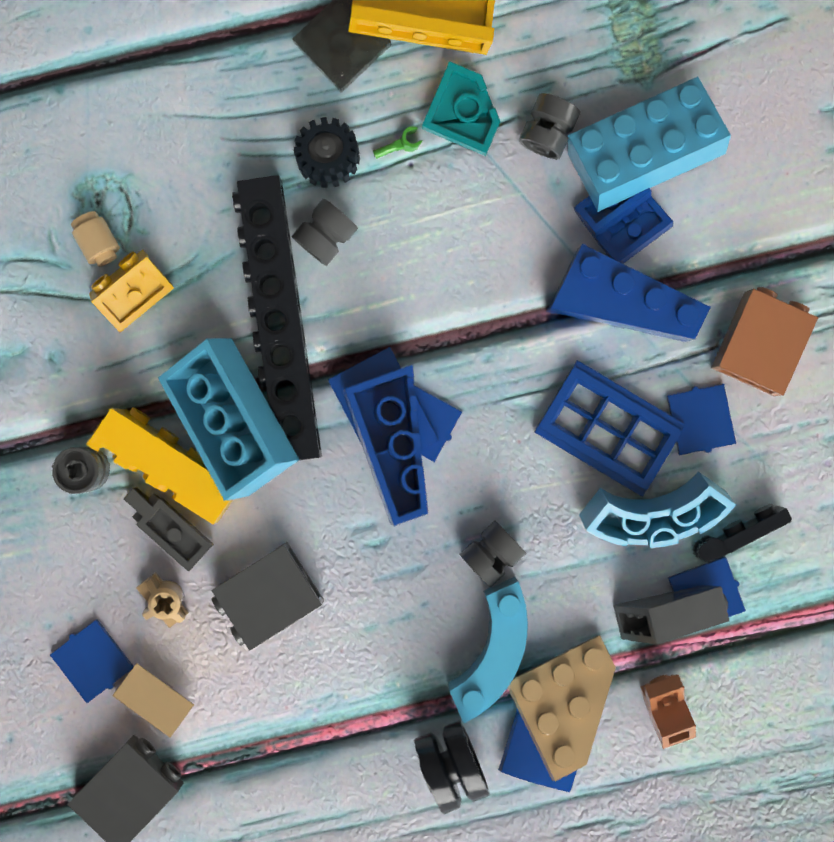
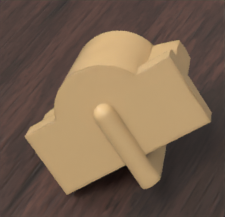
[136,572,189,628]

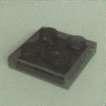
[292,0,391,93]

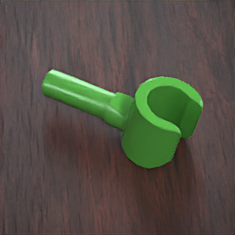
[373,126,422,159]

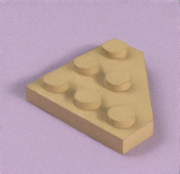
[508,635,616,781]

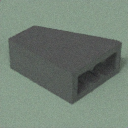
[613,585,730,645]

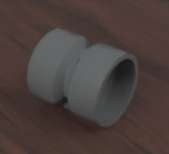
[519,93,580,160]
[291,199,358,266]
[52,447,110,494]
[459,520,527,587]

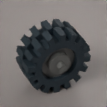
[294,117,360,188]

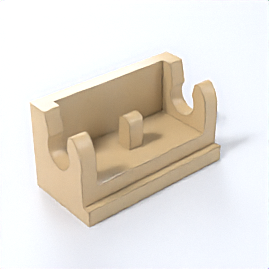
[112,663,194,737]

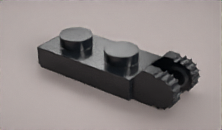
[692,504,792,562]

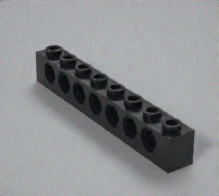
[232,175,322,460]

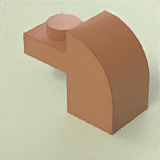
[640,674,696,749]

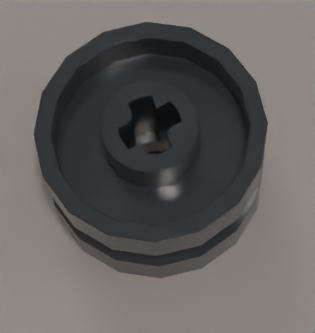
[414,720,490,815]

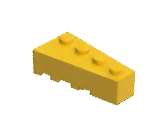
[86,407,234,524]

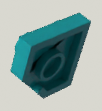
[422,61,500,156]

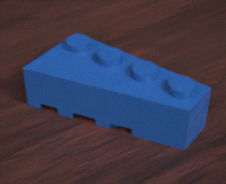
[547,244,711,342]
[342,365,428,526]

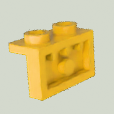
[89,249,174,332]

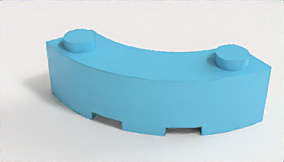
[579,471,736,548]
[448,577,528,723]

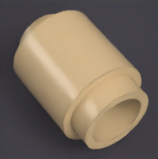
[71,211,120,267]

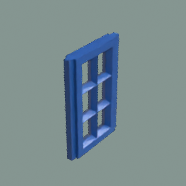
[534,360,686,497]

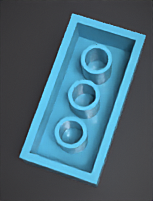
[567,77,731,212]
[158,338,299,501]

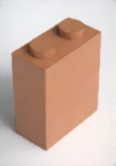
[711,287,818,396]

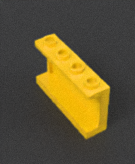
[348,0,495,55]

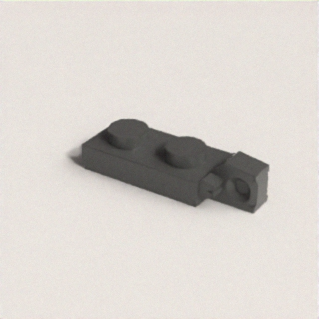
[124,487,214,571]

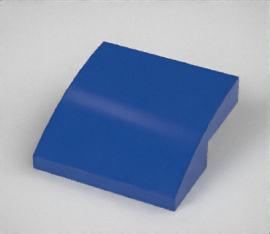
[574,188,673,264]
[498,709,577,792]

